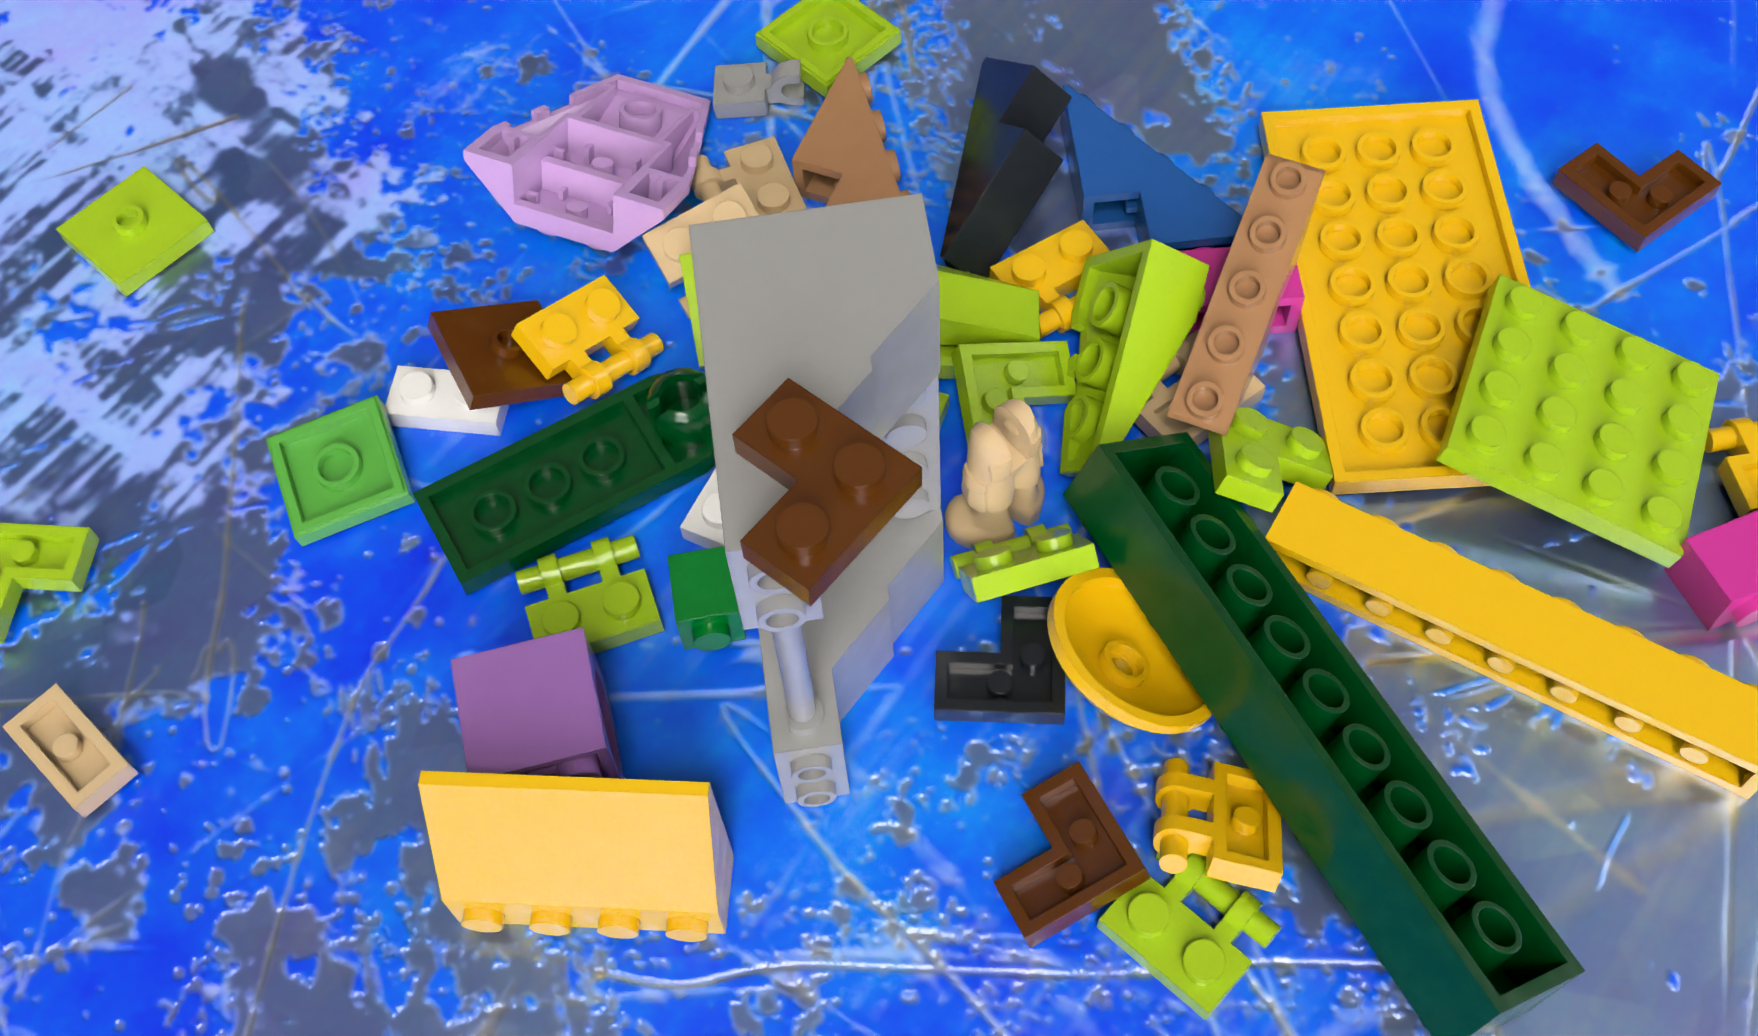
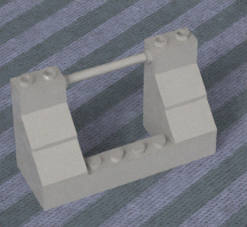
[689,193,944,807]

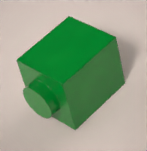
[667,546,746,651]

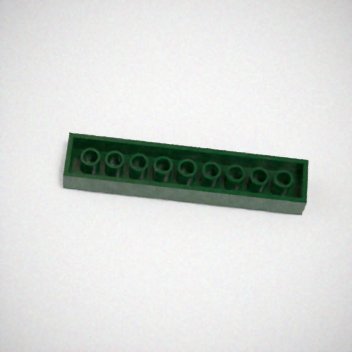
[1063,432,1585,1036]

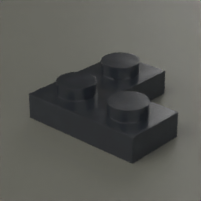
[934,596,1065,725]

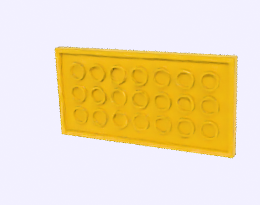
[1258,99,1531,495]

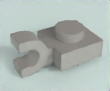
[713,60,806,119]

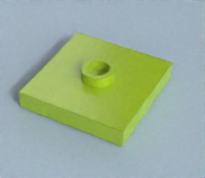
[755,0,901,98]
[56,166,214,297]

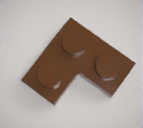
[1552,143,1722,252]
[732,378,922,606]
[993,761,1150,948]

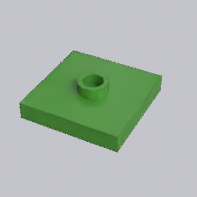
[266,395,416,546]

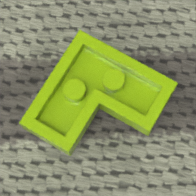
[951,340,1076,446]
[1208,407,1333,513]
[0,523,100,643]

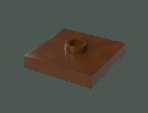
[427,300,572,410]

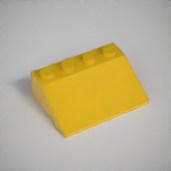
[418,770,734,942]

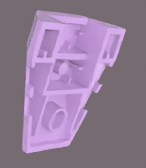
[463,74,711,253]

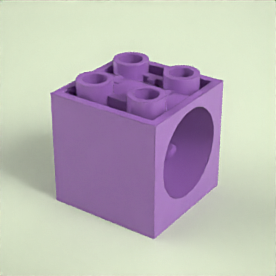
[450,627,625,779]

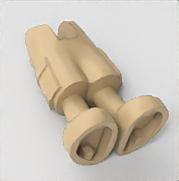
[944,399,1045,549]

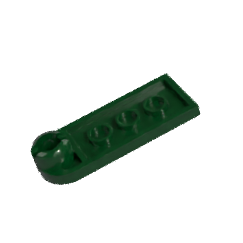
[413,368,715,595]

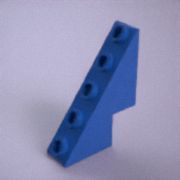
[1060,85,1243,251]

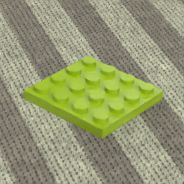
[1436,274,1720,568]

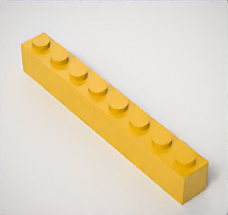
[1265,481,1758,799]

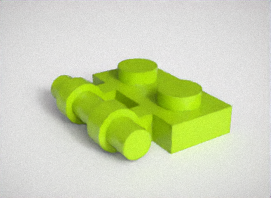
[950,523,1100,603]
[515,535,664,654]
[1097,853,1282,1021]

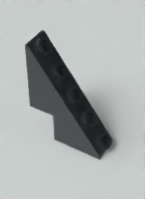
[940,57,1072,277]

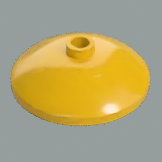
[1047,567,1213,734]

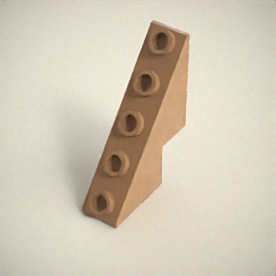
[792,57,910,206]
[1167,153,1326,436]

